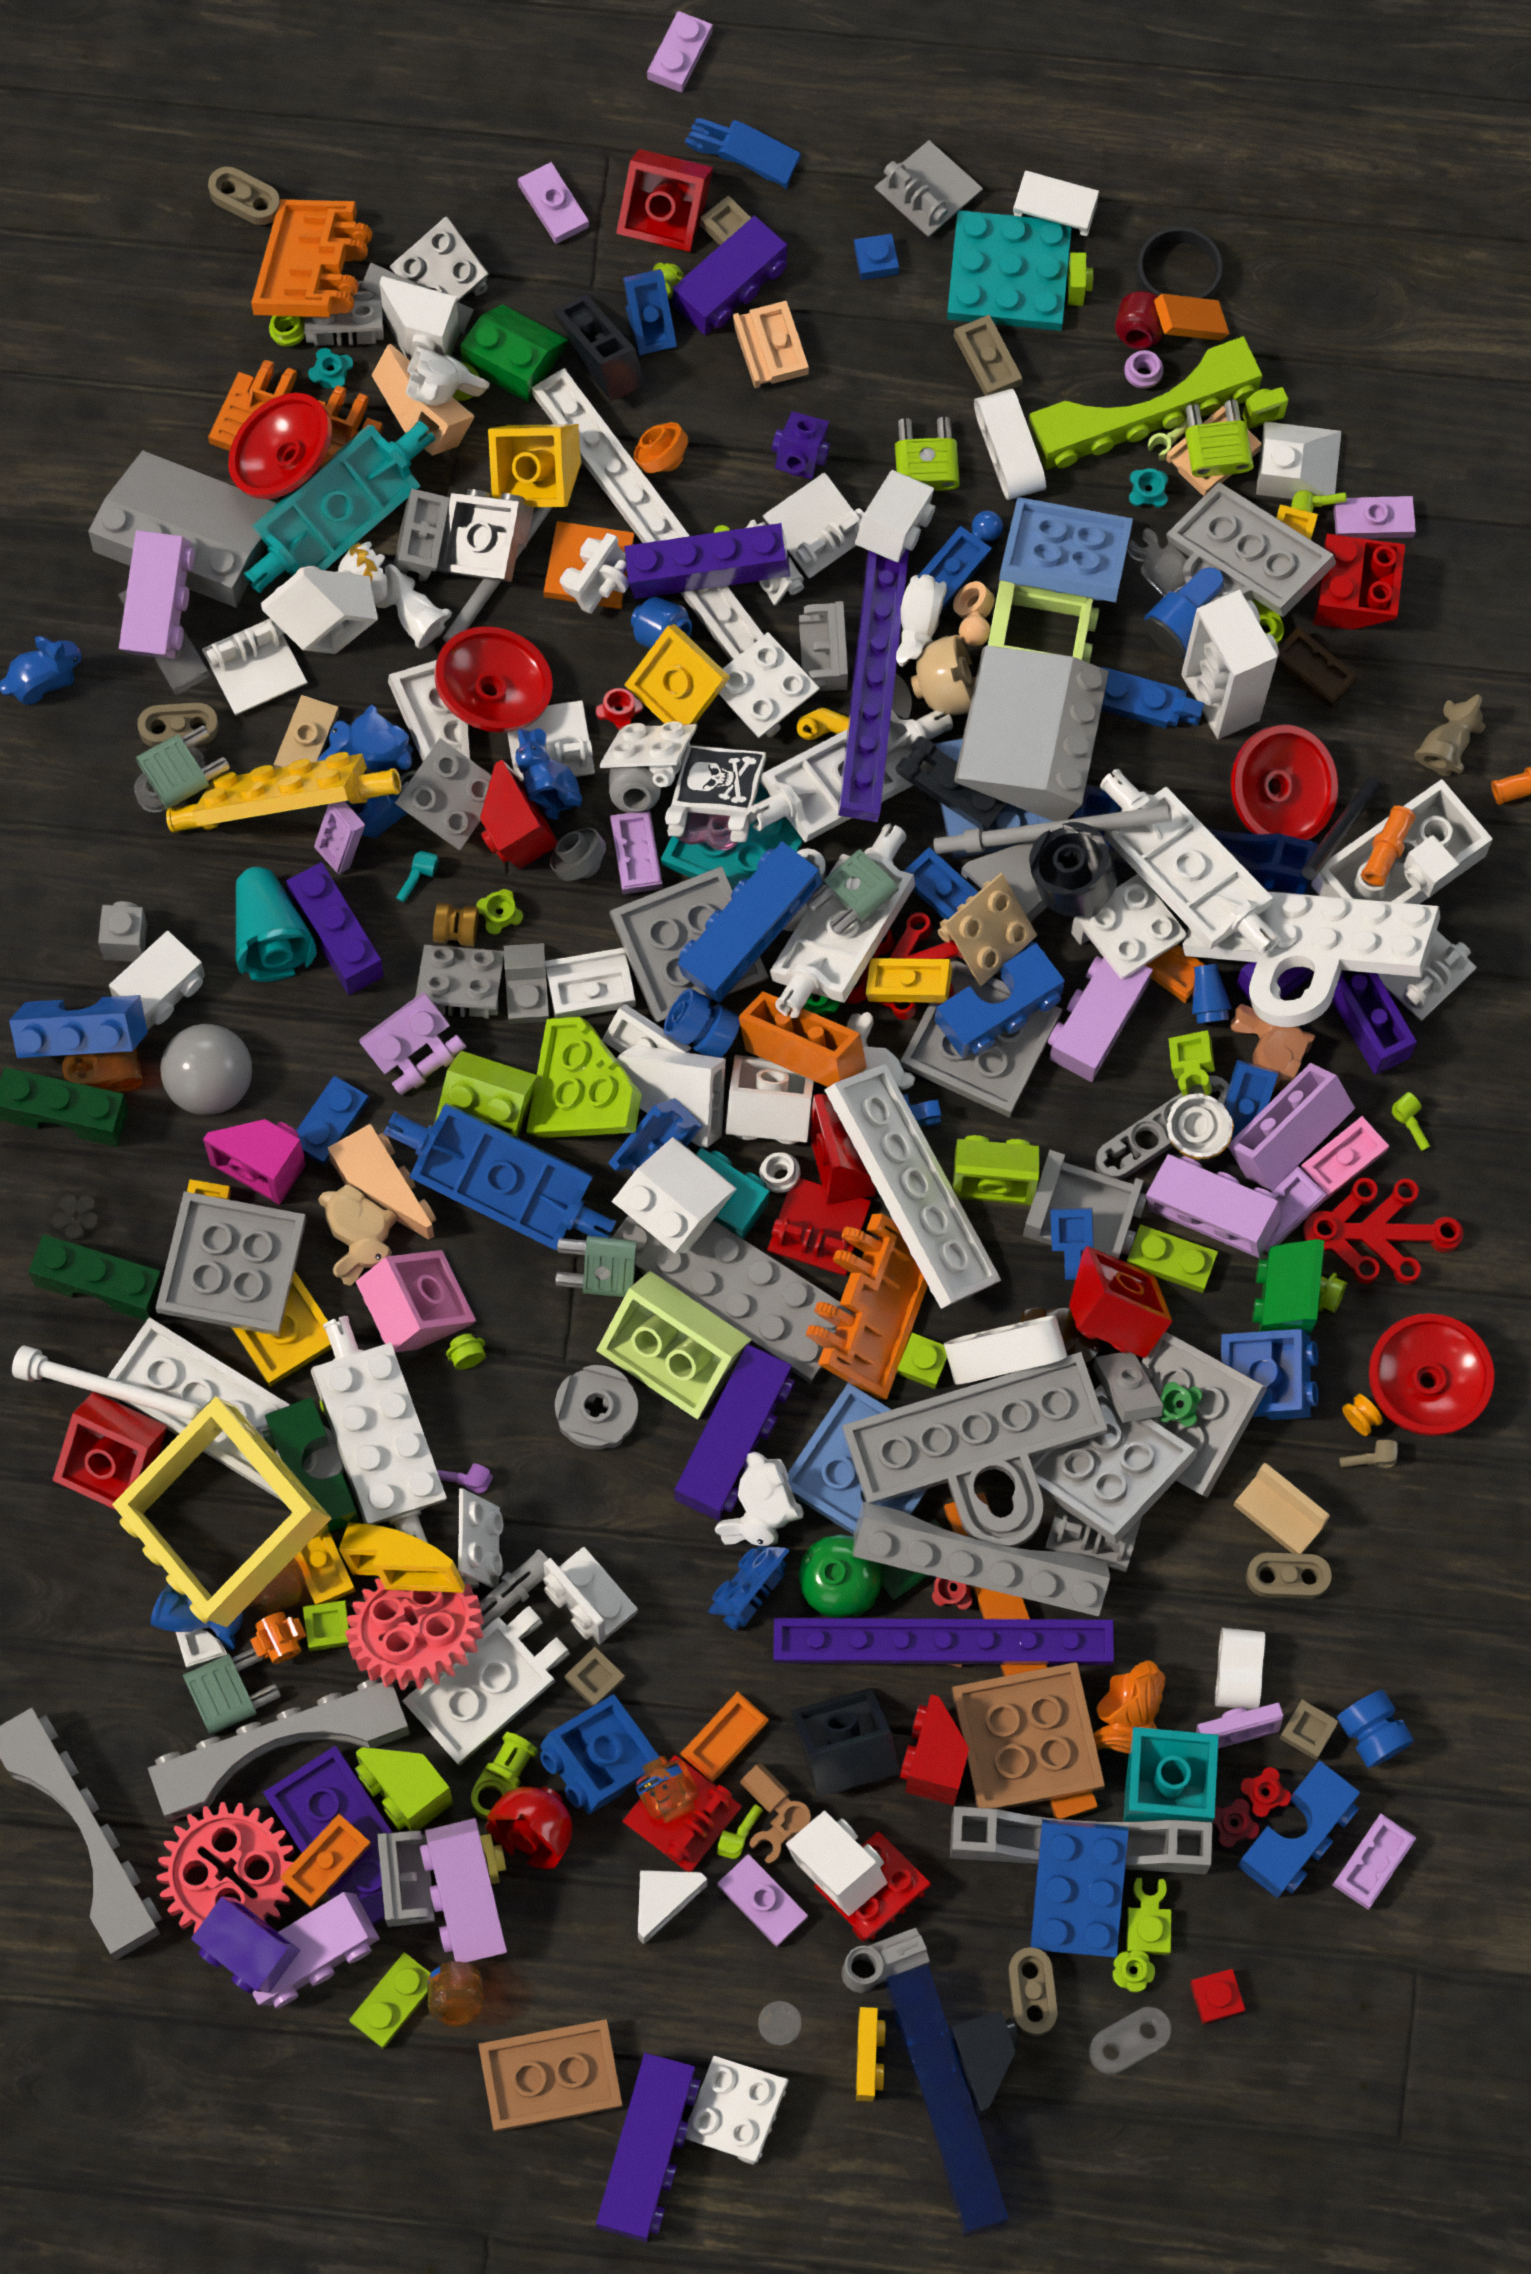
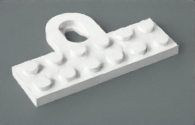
[1183,892,1440,1027]

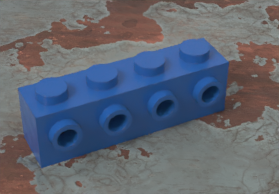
[678,841,823,1004]

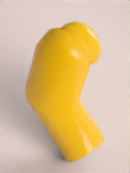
[796,708,849,740]

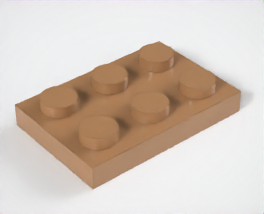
[478,2019,623,2132]

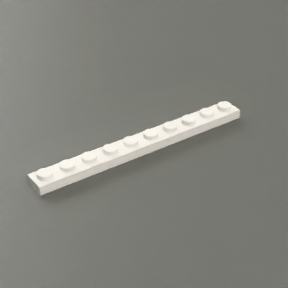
[532,368,764,662]

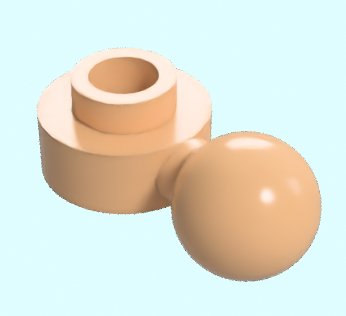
[953,581,995,647]

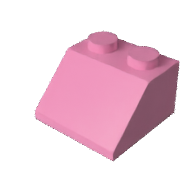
[356,1250,476,1353]

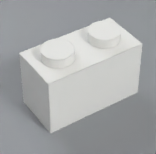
[855,470,935,563]
[109,930,205,1030]
[786,1810,887,1916]

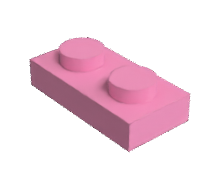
[1300,1116,1389,1200]

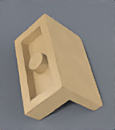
[1233,1463,1330,1554]

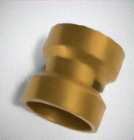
[433,902,479,947]

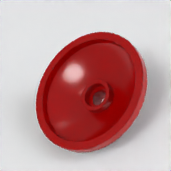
[228,393,332,499]
[434,627,553,732]
[1231,725,1338,845]
[1369,1313,1494,1436]

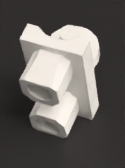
[560,533,629,614]

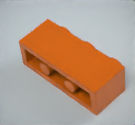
[739,991,867,1087]

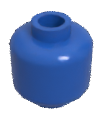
[631,597,692,649]

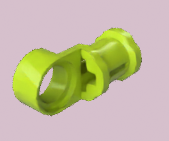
[471,1732,538,1820]

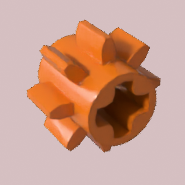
[250,1612,307,1664]

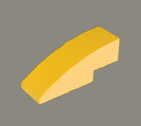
[339,1522,466,1593]

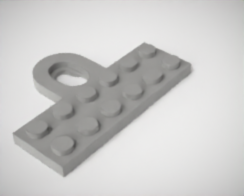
[842,1352,1108,1548]

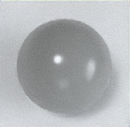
[160,1024,252,1115]

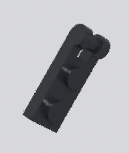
[895,736,1008,831]

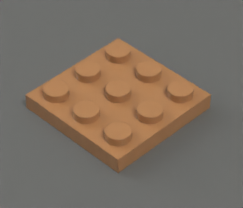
[952,1662,1105,1810]

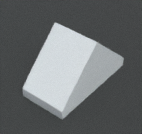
[638,1870,707,1944]

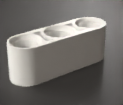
[974,389,1046,500]
[943,1315,1067,1384]

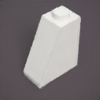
[617,1045,726,1148]

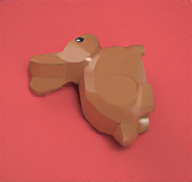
[1230,1004,1316,1092]

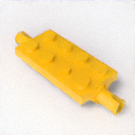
[166,752,401,833]

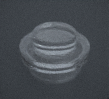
[758,2001,801,2045]

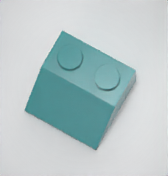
[1123,1727,1219,1822]

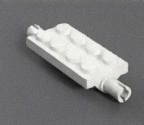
[746,710,953,843]
[1100,769,1280,956]
[770,824,916,1018]
[311,1316,447,1543]

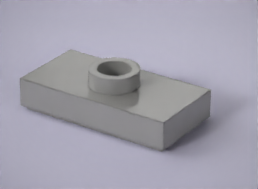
[1093,1352,1163,1423]

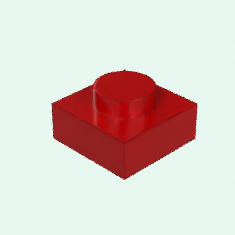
[1190,1969,1245,2024]

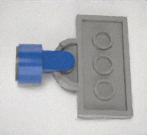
[1144,482,1336,658]

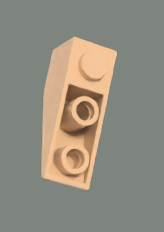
[372,344,475,456]
[328,1124,436,1240]

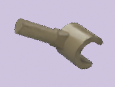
[1339,1440,1398,1469]

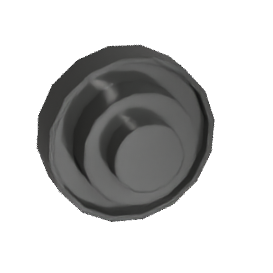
[550,827,606,881]

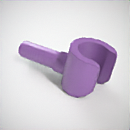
[437,1463,493,1494]

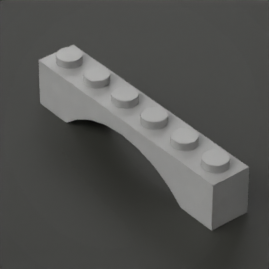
[853,1502,1110,1616]
[148,1678,410,1824]
[0,1707,162,1961]
[950,1806,1212,1874]

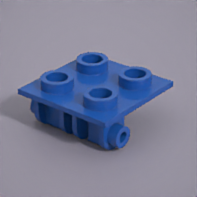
[708,1546,789,1631]

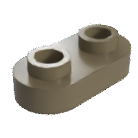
[208,167,280,225]
[137,703,219,747]
[1246,1553,1332,1599]
[1008,1947,1057,2036]

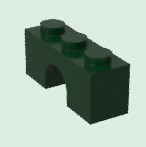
[0,1067,129,1147]
[28,1234,163,1321]
[261,1397,359,1539]

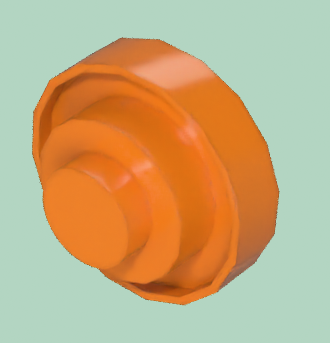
[634,422,688,473]

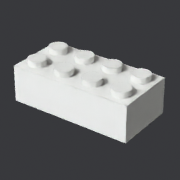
[1181,589,1279,740]
[1311,779,1493,904]

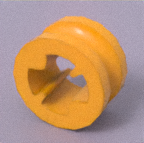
[1342,1394,1383,1436]

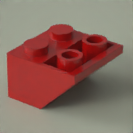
[1313,534,1405,630]
[900,1694,970,1806]

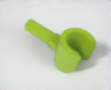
[1291,490,1347,513]
[1392,1092,1430,1151]
[717,1805,763,1859]

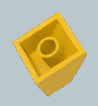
[488,424,581,507]

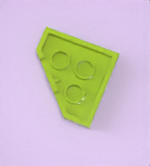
[526,1016,642,1139]

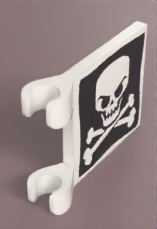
[665,745,766,842]

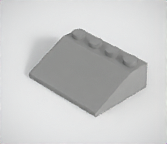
[88,450,277,608]
[954,645,1109,822]

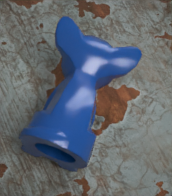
[150,1583,243,1650]

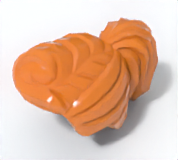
[1093,1660,1165,1754]

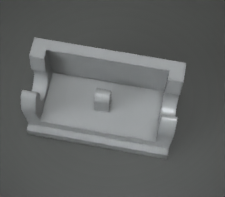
[394,489,450,581]
[799,601,848,691]
[377,1831,435,1927]

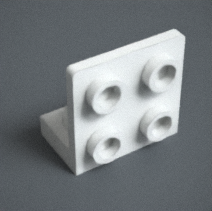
[1071,874,1186,979]
[543,1547,638,1645]

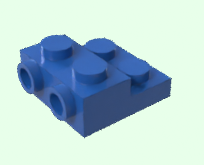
[1221,1329,1319,1420]
[539,1694,663,1815]

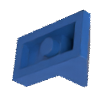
[623,269,677,355]

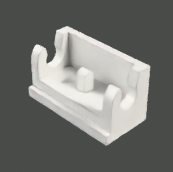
[1013,170,1099,236]

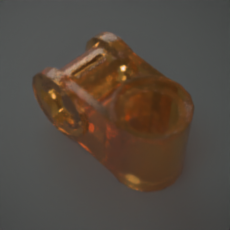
[62,1047,144,1092]

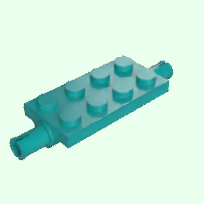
[243,421,436,593]

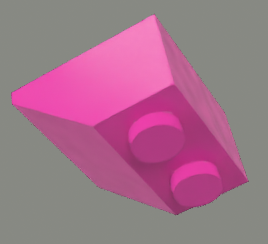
[203,1119,306,1205]

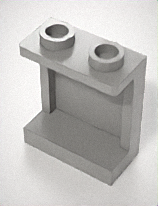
[1023,1150,1147,1259]

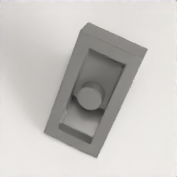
[504,943,549,1024]

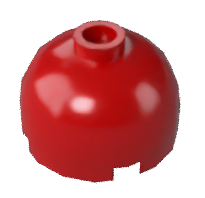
[485,1786,573,1869]

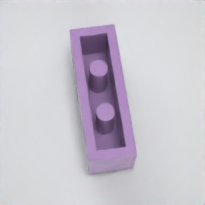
[119,530,195,660]
[1047,956,1153,1082]
[1228,1063,1355,1191]
[1146,1154,1282,1258]
[420,1818,507,1965]
[253,1892,380,2008]

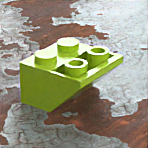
[434,1050,537,1138]
[355,1747,453,1831]

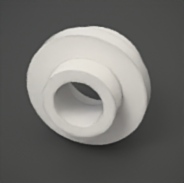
[759,1153,801,1193]

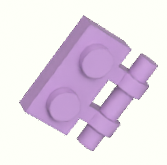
[359,991,466,1096]

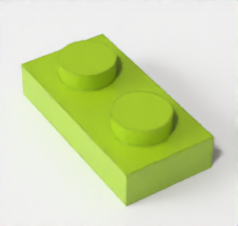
[1126,1224,1218,1293]
[349,1952,438,2049]

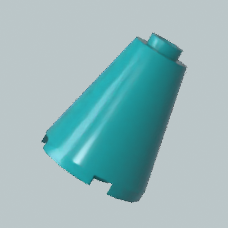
[236,866,317,982]

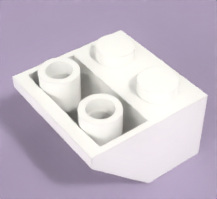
[261,566,378,654]

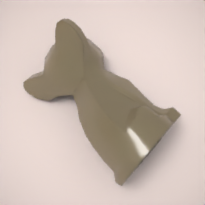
[1414,694,1486,776]

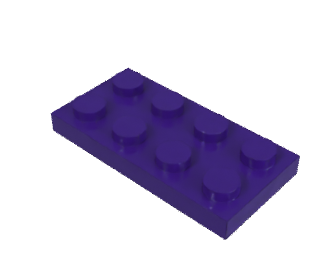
[263,1745,392,1926]

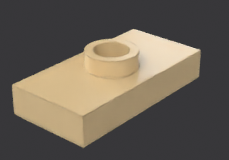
[274,695,339,769]

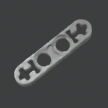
[1095,1076,1229,1180]

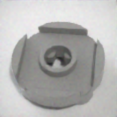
[555,1365,638,1450]

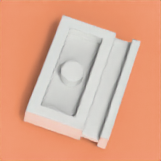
[545,948,636,1018]

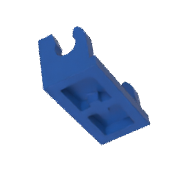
[608,1098,703,1173]

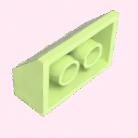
[596,1271,752,1420]

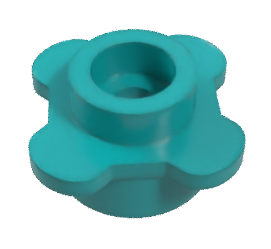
[308,348,353,389]
[1129,468,1168,508]

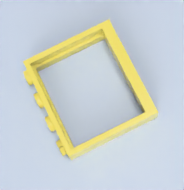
[112,1396,331,1628]

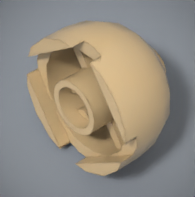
[911,635,976,716]

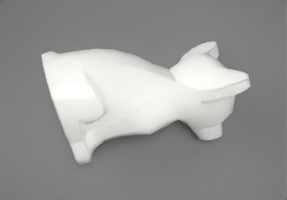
[375,564,452,649]

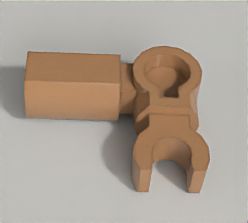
[740,1762,812,1865]

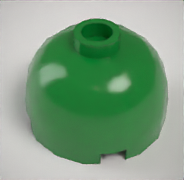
[798,1534,884,1618]

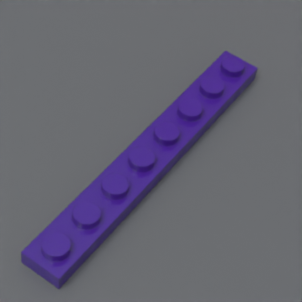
[838,549,909,822]
[774,1618,1114,1665]

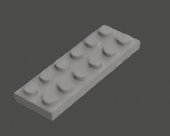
[612,1215,852,1384]

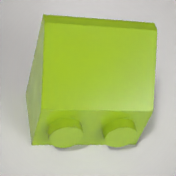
[952,1135,1039,1205]

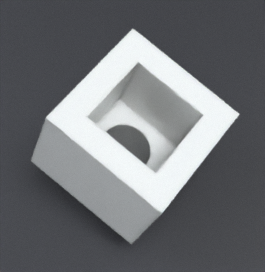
[1403,835,1459,897]

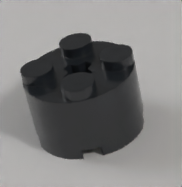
[1029,822,1117,918]

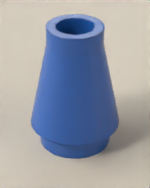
[1192,964,1232,1024]

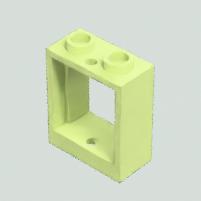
[988,581,1099,663]

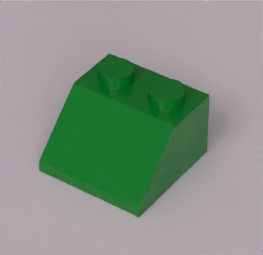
[461,304,569,403]
[1252,1239,1324,1336]

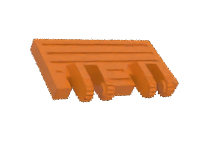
[251,199,373,317]
[208,360,383,465]
[805,1214,928,1399]

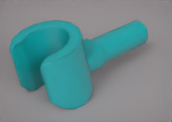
[396,851,439,903]

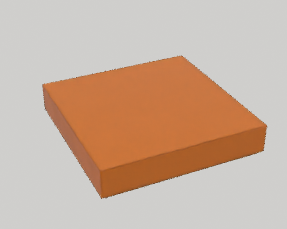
[544,521,634,609]

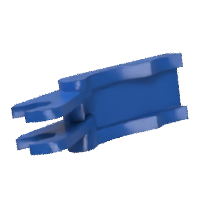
[685,118,801,189]

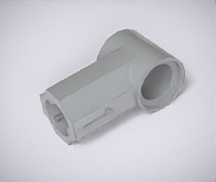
[841,1928,930,1993]

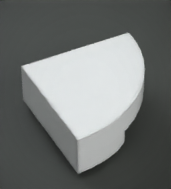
[176,1629,227,1670]

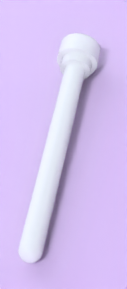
[12,1345,201,1420]

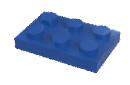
[1030,1819,1129,1957]

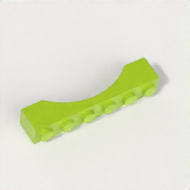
[1028,336,1262,470]

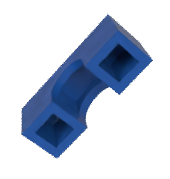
[935,943,1065,1059]
[9,995,148,1058]
[1237,1760,1360,1899]

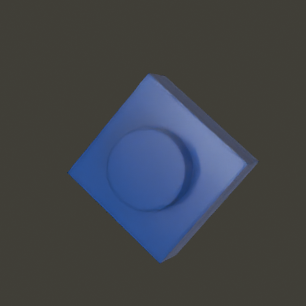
[854,234,899,280]

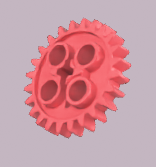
[345,1578,484,1690]
[157,1802,295,1934]

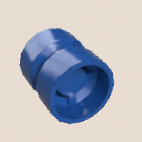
[664,988,740,1058]
[1336,1689,1415,1769]

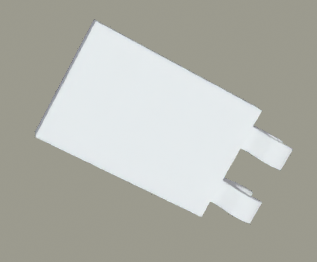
[403,1606,570,1766]

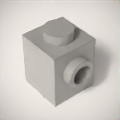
[98,901,148,962]

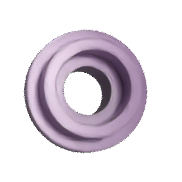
[1124,350,1163,389]

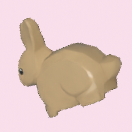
[318,1184,398,1286]

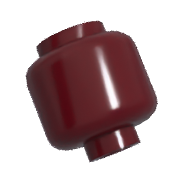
[1115,291,1164,350]

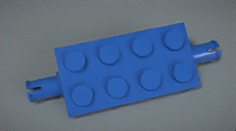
[383,1103,617,1251]

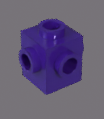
[771,411,830,479]

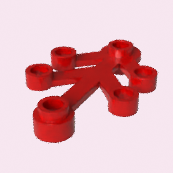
[845,912,964,1020]
[1303,1178,1464,1285]

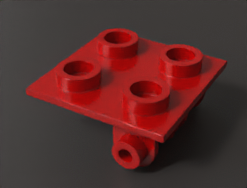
[767,1178,871,1276]
[622,1755,742,1872]
[814,1831,931,1942]

